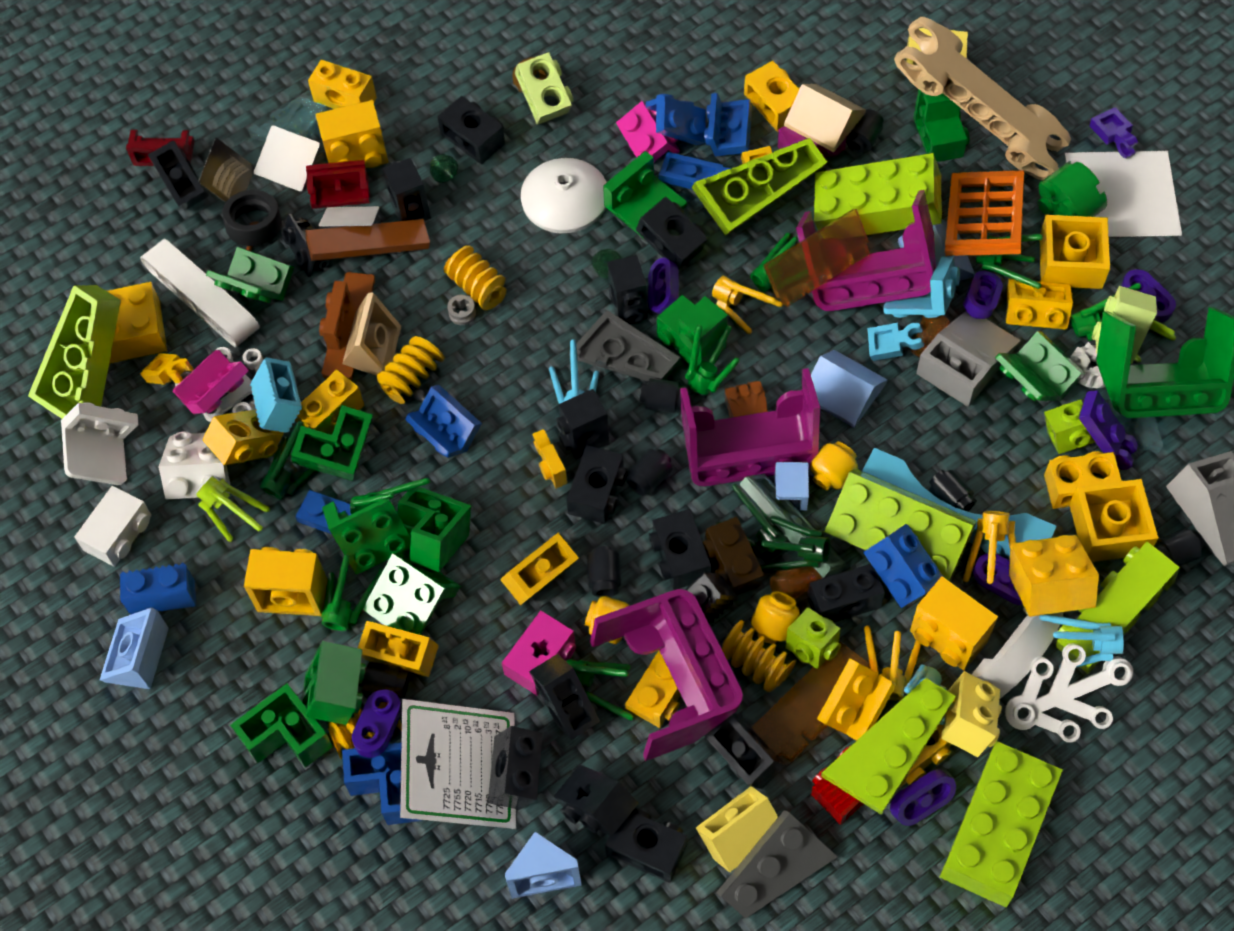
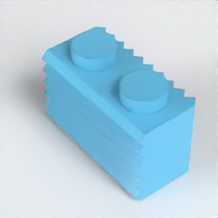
[250,357,302,433]

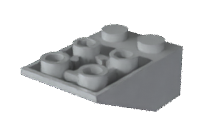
[916,311,1021,407]
[1166,451,1234,566]

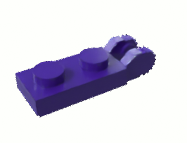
[1079,390,1138,470]

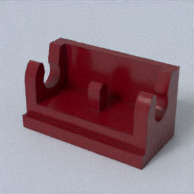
[126,129,195,166]
[306,160,370,209]

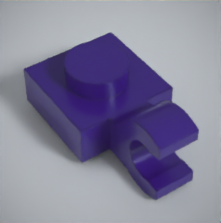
[1089,107,1138,159]

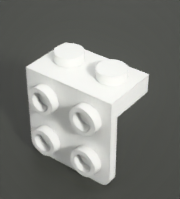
[61,403,138,485]
[159,432,230,500]

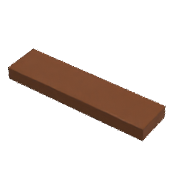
[305,219,430,261]

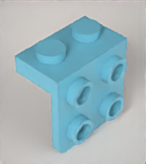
[884,256,960,318]

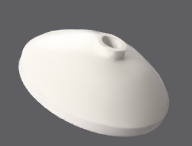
[521,158,607,233]

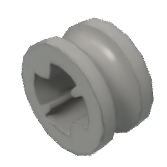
[447,295,476,325]

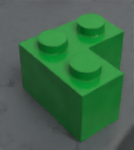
[913,89,970,162]
[657,294,728,365]
[291,405,373,481]
[397,487,471,572]
[302,641,366,725]
[230,683,333,768]

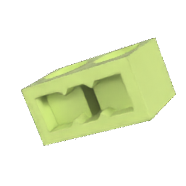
[515,52,573,125]

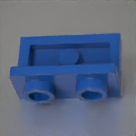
[704,93,752,157]
[645,94,706,145]
[405,385,482,458]
[863,524,943,608]

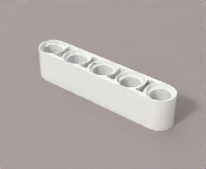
[140,239,260,348]

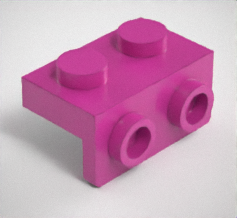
[616,101,680,162]
[173,350,249,414]

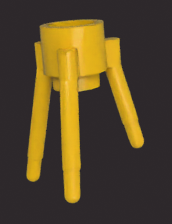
[712,276,783,334]
[963,511,1017,584]
[864,625,921,701]

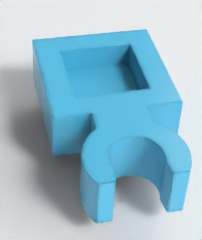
[867,323,924,361]

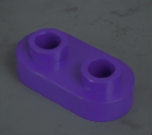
[648,258,679,315]
[1121,269,1176,323]
[963,271,1003,319]
[973,553,1023,605]
[352,689,402,758]
[890,770,956,826]

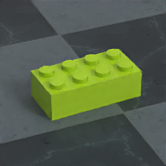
[814,153,942,240]
[824,469,977,582]
[939,741,1063,908]

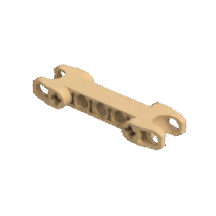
[894,17,1071,180]

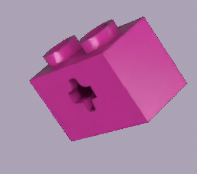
[502,610,576,696]

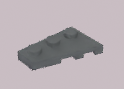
[569,310,680,381]
[716,810,838,919]

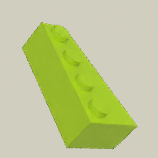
[691,138,827,236]
[1056,542,1180,674]

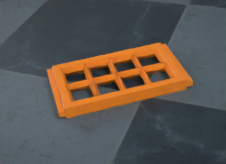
[945,170,1024,256]

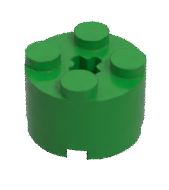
[1037,161,1107,217]

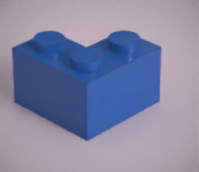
[342,742,422,825]

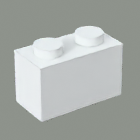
[74,486,152,567]

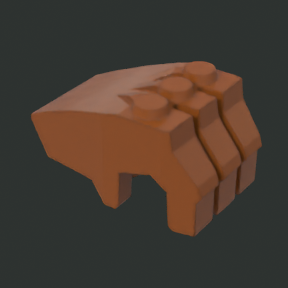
[725,381,768,418]

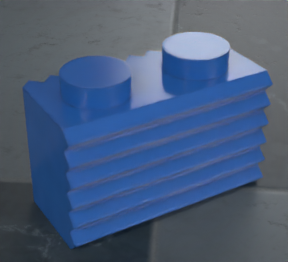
[120,562,196,615]

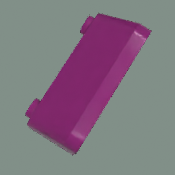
[796,190,936,311]
[680,368,820,486]
[590,589,743,761]

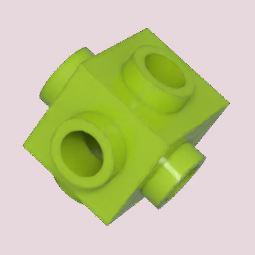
[1044,399,1095,454]
[785,607,841,669]

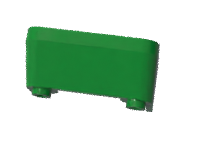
[1096,307,1234,418]

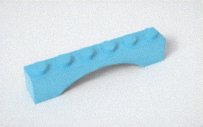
[862,448,1057,560]

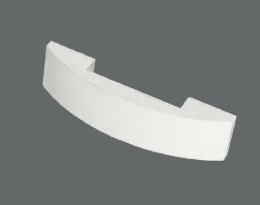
[971,607,1064,698]

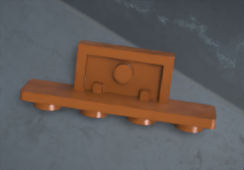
[319,272,375,380]

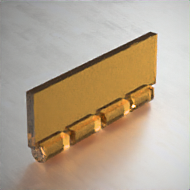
[763,209,869,307]
[752,642,870,762]

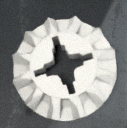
[1070,342,1105,388]

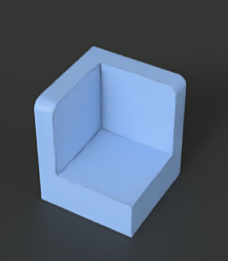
[774,462,809,511]

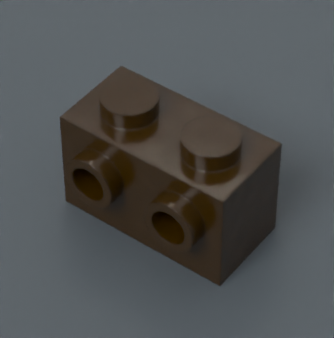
[702,516,764,596]

